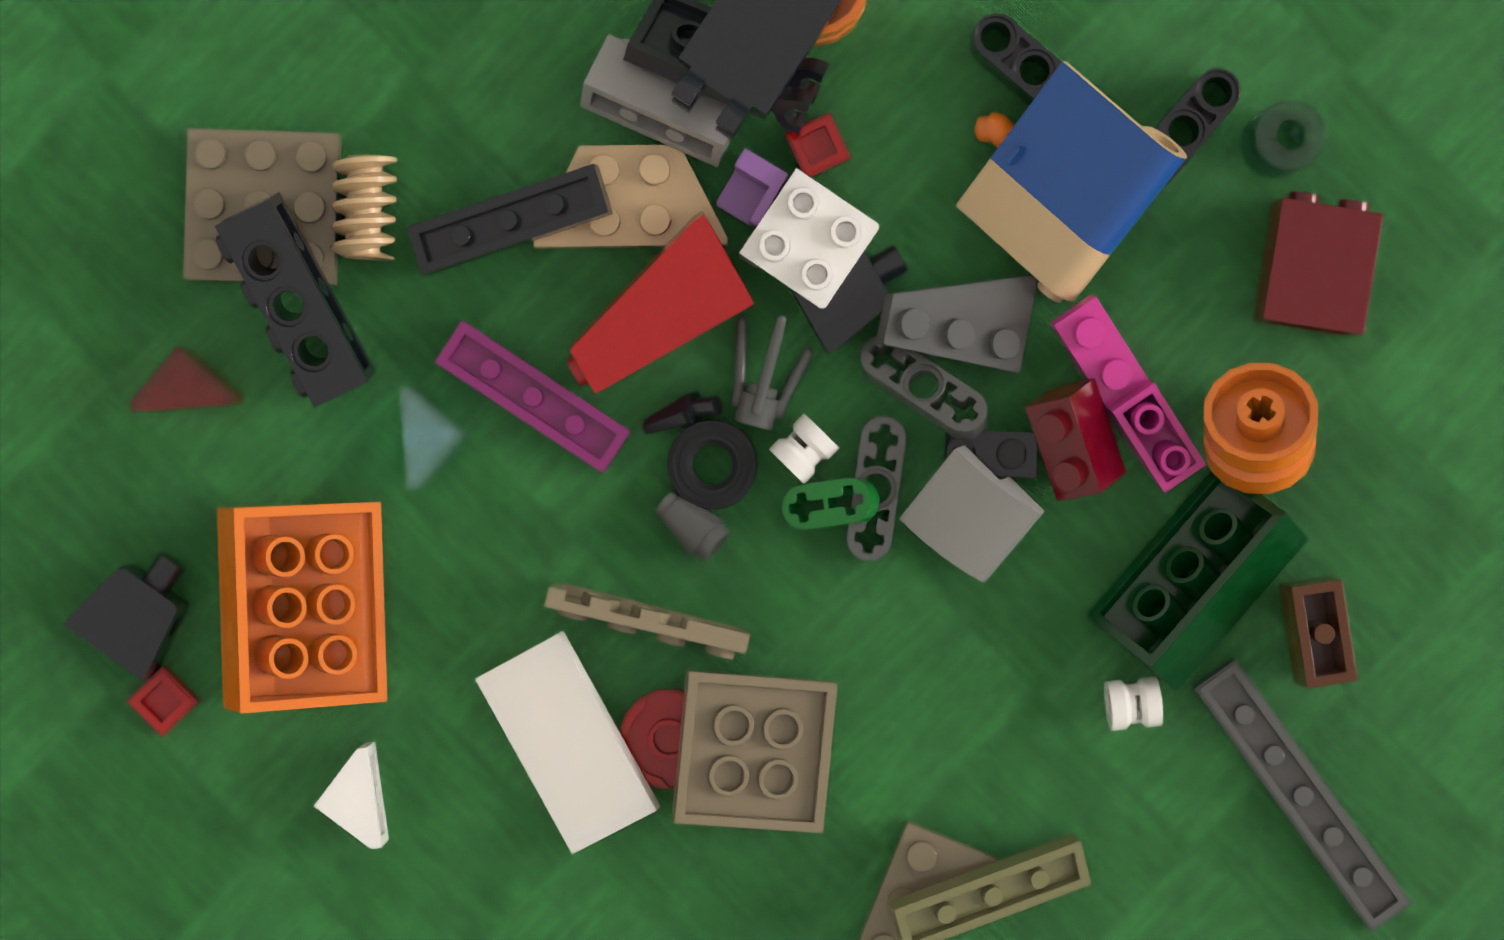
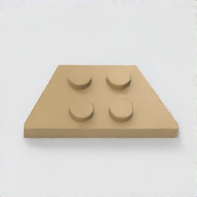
[534,145,728,249]

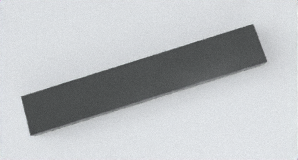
[1192,658,1412,932]

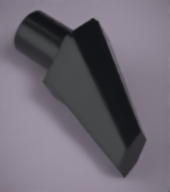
[642,391,723,434]

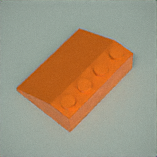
[217,502,387,714]

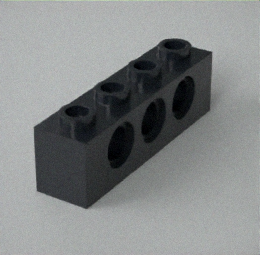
[215,192,376,408]

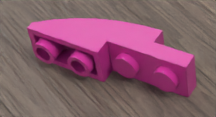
[1050,294,1206,493]

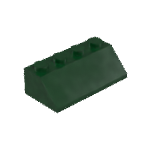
[1086,472,1309,692]

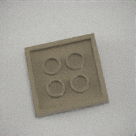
[183,128,342,285]
[671,669,838,833]

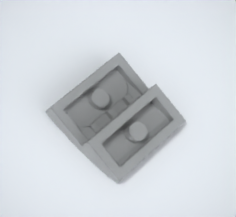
[899,445,1045,582]

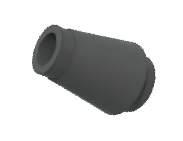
[655,490,731,562]

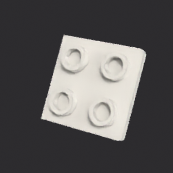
[739,168,879,309]

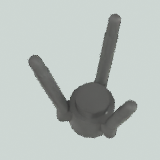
[730,316,813,430]

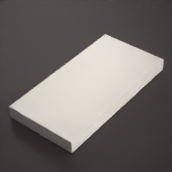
[475,631,661,854]

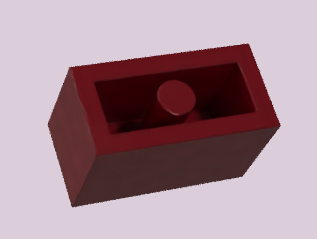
[1025,378,1126,502]

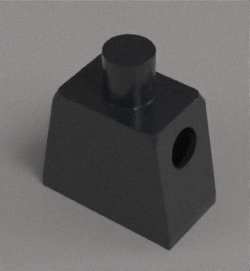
[789,245,908,355]
[63,552,189,680]

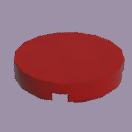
[619,688,684,789]

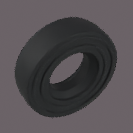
[667,419,758,510]

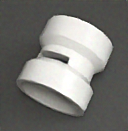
[769,413,839,484]
[1104,676,1163,731]

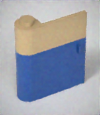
[955,61,1187,303]

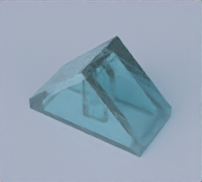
[399,387,470,490]

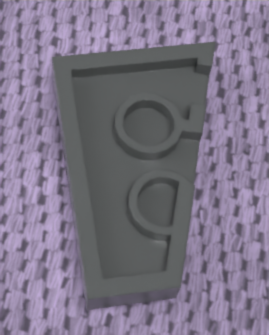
[875,275,1038,373]

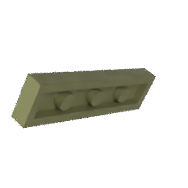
[888,833,1092,940]

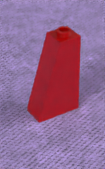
[567,211,754,394]

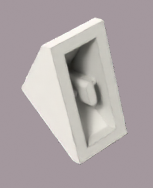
[314,741,389,849]

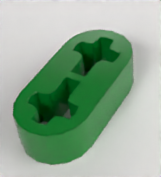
[782,478,879,530]

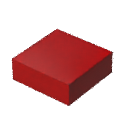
[784,112,851,178]
[126,665,201,737]

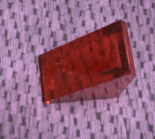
[131,347,244,412]

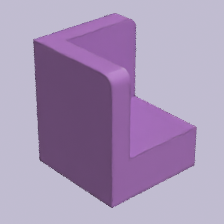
[716,148,789,229]

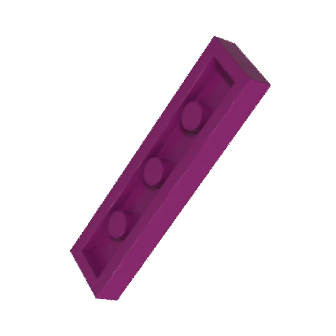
[435,320,632,473]

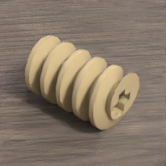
[330,155,397,261]

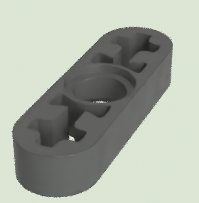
[860,336,989,440]
[846,416,906,561]

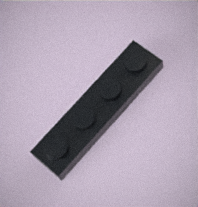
[407,164,613,277]

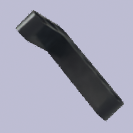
[969,13,1241,187]

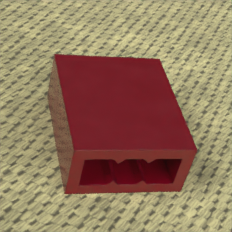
[1253,191,1384,337]

